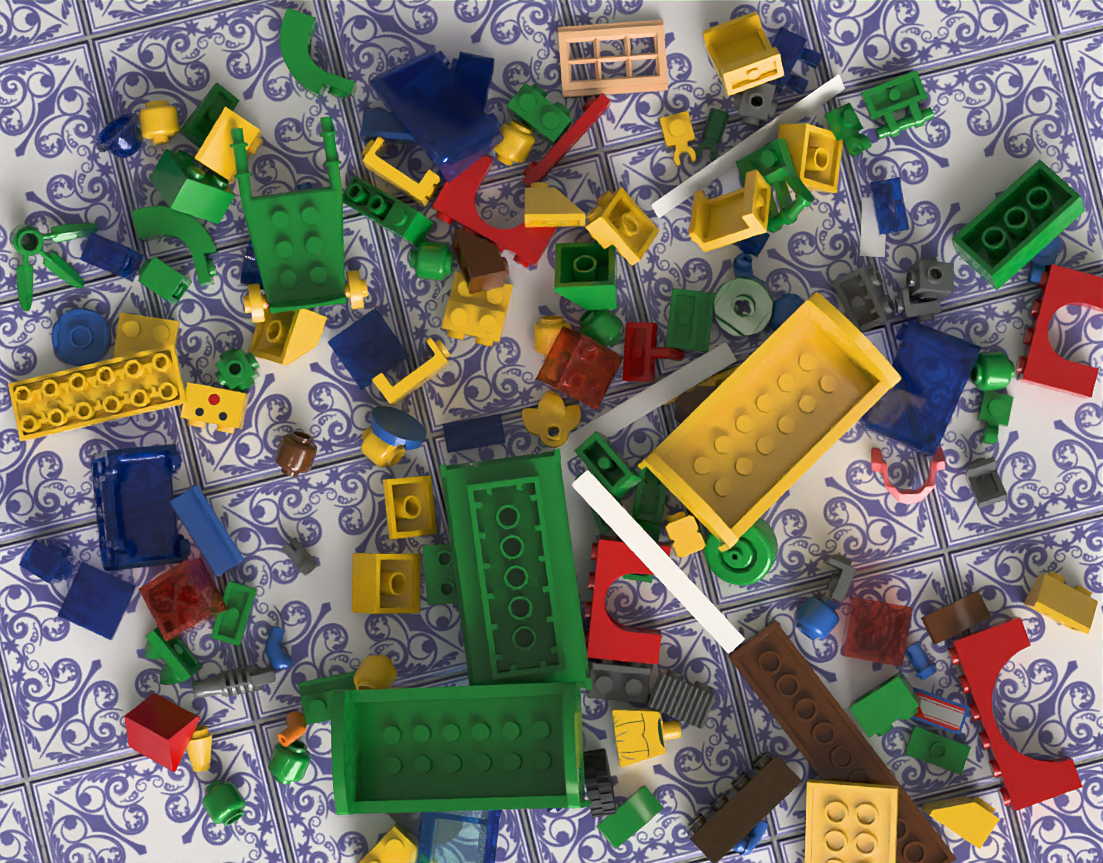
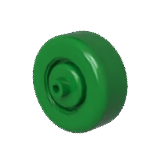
[704,518,778,586]

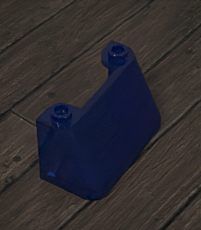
[369,49,504,183]
[860,320,981,457]
[91,444,191,572]

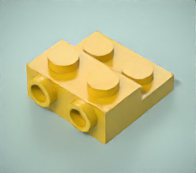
[585,187,660,266]
[441,272,513,347]

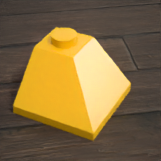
[525,182,586,227]
[247,309,327,366]

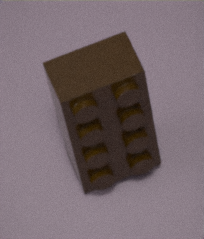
[687,750,802,863]

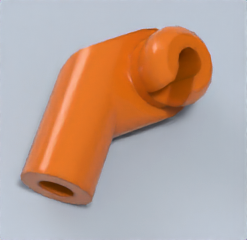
[277,711,307,747]

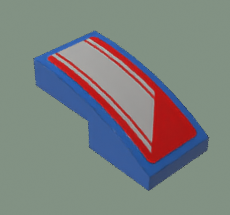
[911,687,970,735]

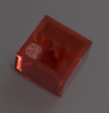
[536,326,624,410]
[138,557,228,641]
[840,596,913,667]

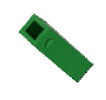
[343,175,434,247]

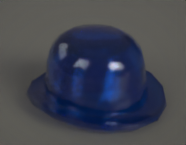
[96,113,143,158]

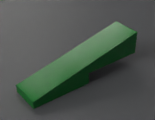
[623,457,667,583]

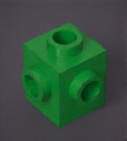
[215,348,260,392]

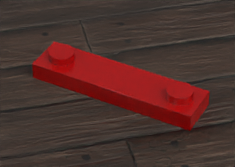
[522,93,611,188]

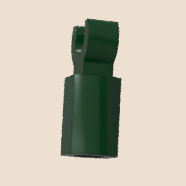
[696,108,729,162]

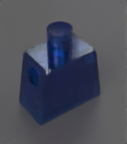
[80,232,144,282]

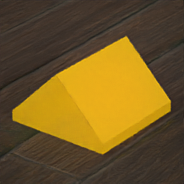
[383,475,437,539]

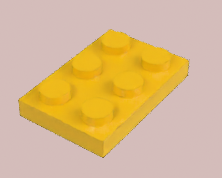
[113,313,180,409]

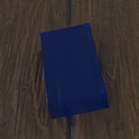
[442,414,506,453]

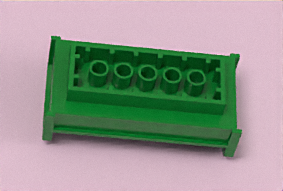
[440,449,592,690]
[331,682,591,815]

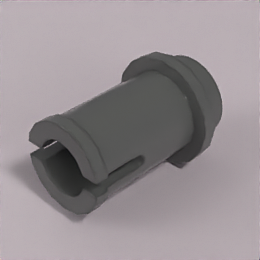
[281,537,318,576]

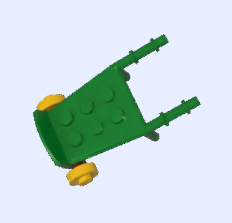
[230,116,368,323]

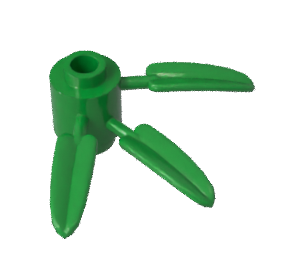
[9,223,98,312]

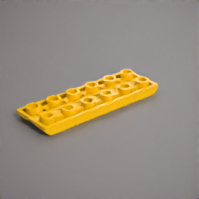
[8,344,187,441]

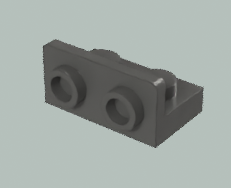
[832,264,895,333]
[823,554,856,602]
[588,659,651,703]

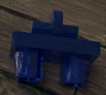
[869,177,909,235]

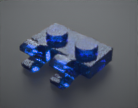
[765,27,822,95]

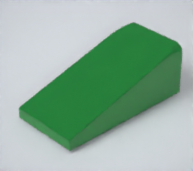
[179,83,240,148]

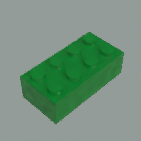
[951,159,1085,290]

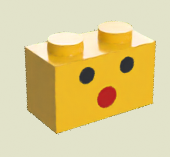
[180,382,249,434]

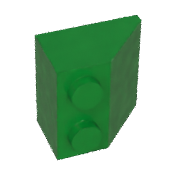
[554,241,617,310]

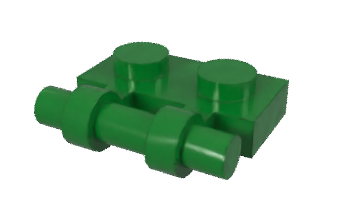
[861,70,934,140]

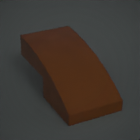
[921,590,991,644]

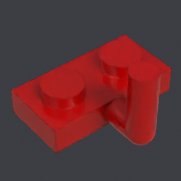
[622,322,685,383]

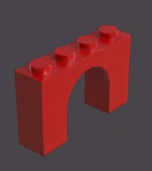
[432,145,559,269]
[1015,264,1103,399]
[583,535,671,665]

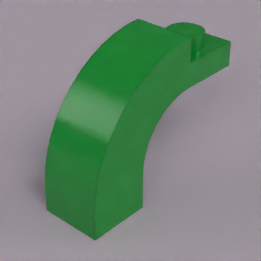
[280,8,357,99]
[131,206,219,287]

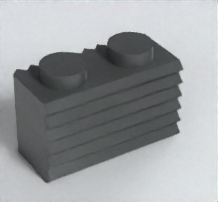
[646,669,716,729]

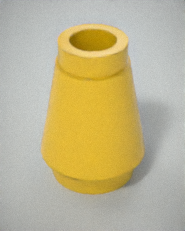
[186,726,212,772]

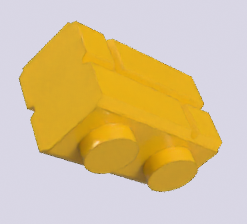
[663,511,706,558]

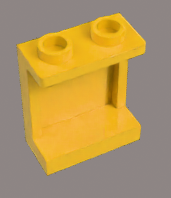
[702,11,784,96]
[362,136,442,208]
[688,169,771,252]
[372,337,451,406]

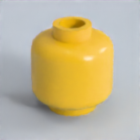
[139,100,180,145]
[492,119,535,166]
[533,315,572,360]
[361,426,405,467]
[353,655,398,690]

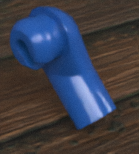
[732,253,766,285]
[264,626,292,670]

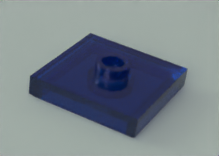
[328,308,410,390]
[57,562,137,640]

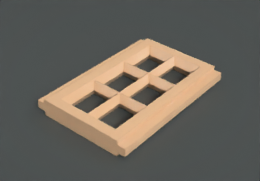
[558,19,668,98]

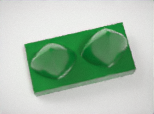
[145,622,203,685]

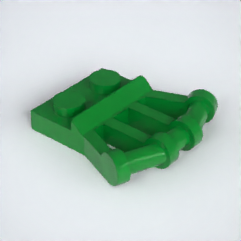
[736,139,814,233]

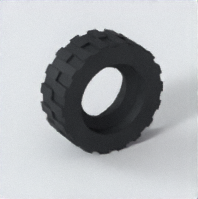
[583,748,617,818]

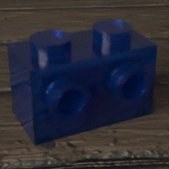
[19,539,77,584]

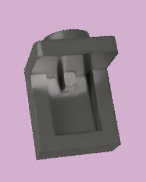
[894,287,942,323]
[966,457,1007,509]

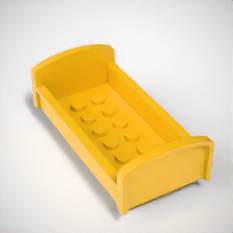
[637,292,901,552]

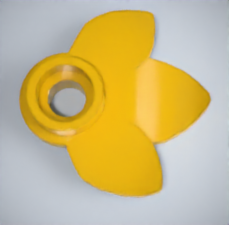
[522,390,581,448]

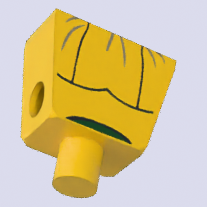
[611,708,682,767]

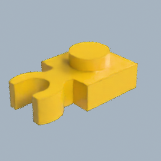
[659,111,696,167]

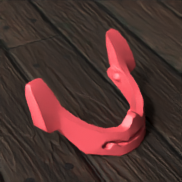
[871,446,945,504]

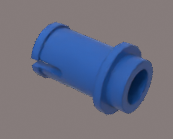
[902,641,937,681]

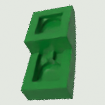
[596,785,664,849]

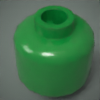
[410,241,454,281]
[578,309,623,349]
[968,351,1015,391]
[268,739,311,785]
[202,780,246,826]

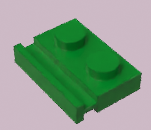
[665,288,715,352]
[298,670,357,725]

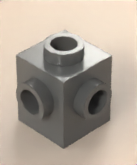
[733,83,778,127]
[906,257,954,302]

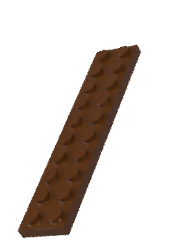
[728,620,956,863]

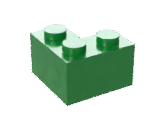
[149,149,235,224]

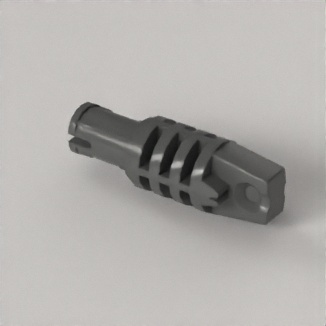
[192,664,276,699]

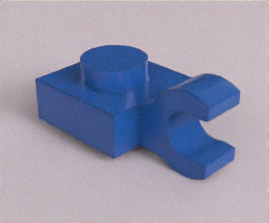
[1027,237,1061,285]

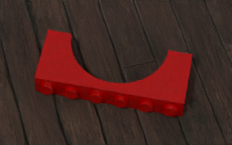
[947,616,1083,811]

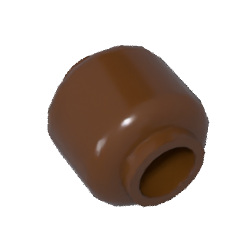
[275,431,317,477]

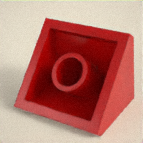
[124,693,200,772]

